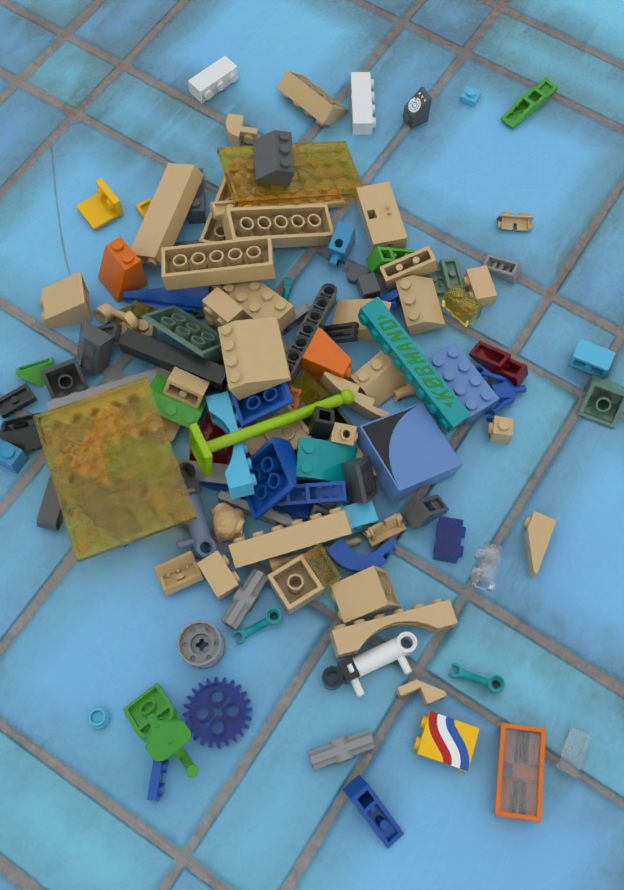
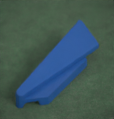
[123,286,210,314]

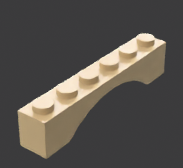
[329,598,458,659]

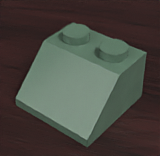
[578,375,624,428]

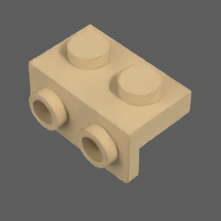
[154,551,204,596]

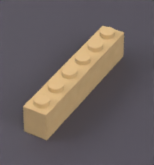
[228,507,353,568]

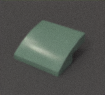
[423,258,465,296]

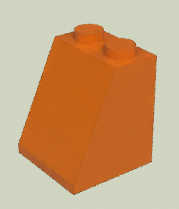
[98,236,148,303]
[302,327,353,382]

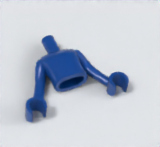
[475,365,526,422]

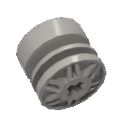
[177,620,226,669]

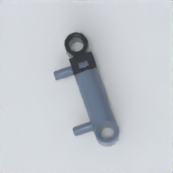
[163,462,216,560]

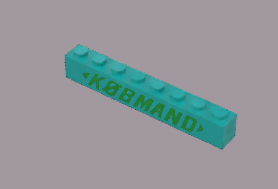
[358,297,471,433]

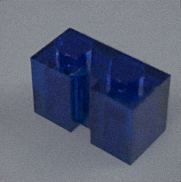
[432,516,466,563]

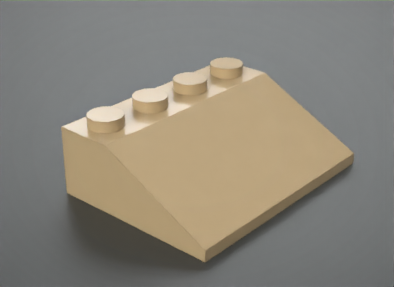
[218,316,291,400]

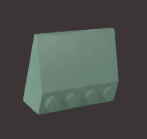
[142,305,224,363]

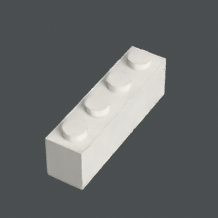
[350,72,376,135]

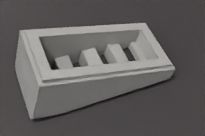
[482,254,521,284]

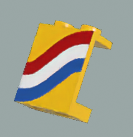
[413,711,480,773]

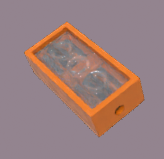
[494,723,546,823]

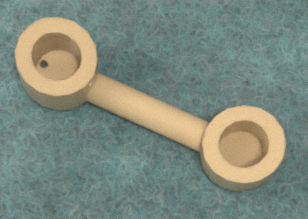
[93,303,139,330]

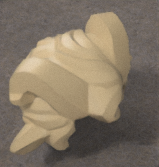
[210,502,247,543]

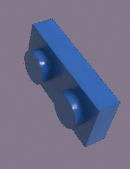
[147,759,169,801]

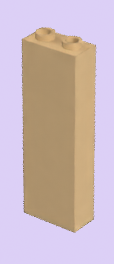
[131,163,204,267]

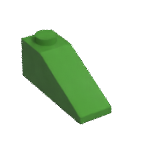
[366,246,418,274]

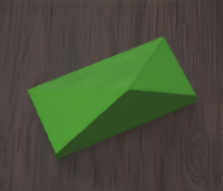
[16,357,54,387]

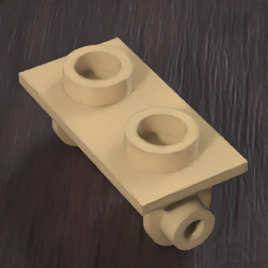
[496,212,534,232]
[363,513,407,547]

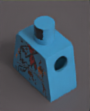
[328,221,355,268]

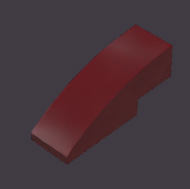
[469,341,528,386]

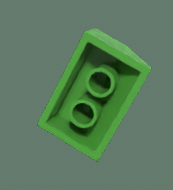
[140,374,207,429]

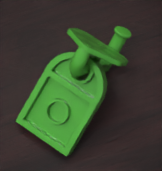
[123,682,199,778]

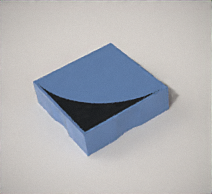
[356,402,463,501]

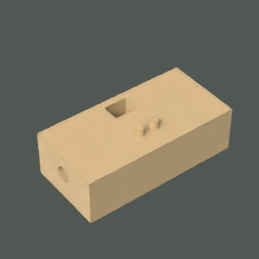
[355,181,408,252]

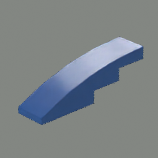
[274,481,347,506]

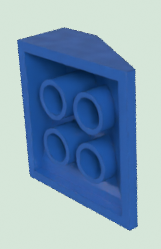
[227,382,294,428]
[245,437,296,520]

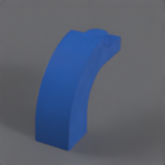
[324,537,398,572]

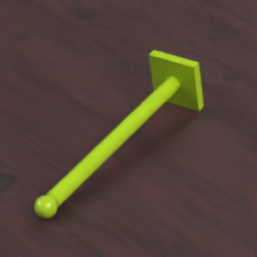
[189,389,354,477]

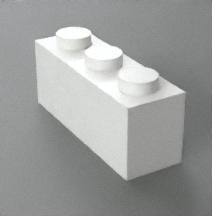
[188,56,239,103]

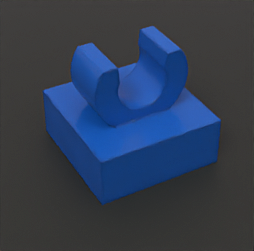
[380,288,399,309]

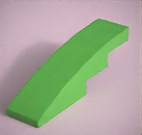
[501,77,558,129]

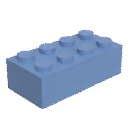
[427,342,499,427]

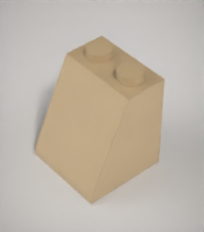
[40,272,92,329]
[330,565,401,625]

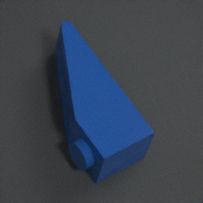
[342,775,404,849]

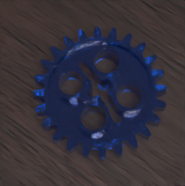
[182,676,253,749]

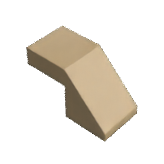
[396,680,447,706]

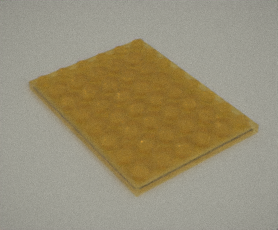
[33,377,197,562]

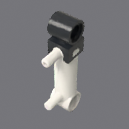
[322,632,417,697]

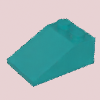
[296,437,356,486]

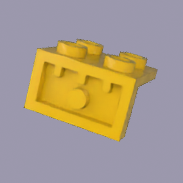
[76,178,124,230]

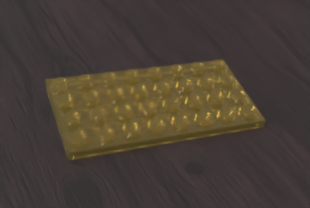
[217,141,363,207]

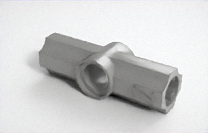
[221,569,268,630]
[308,729,375,771]

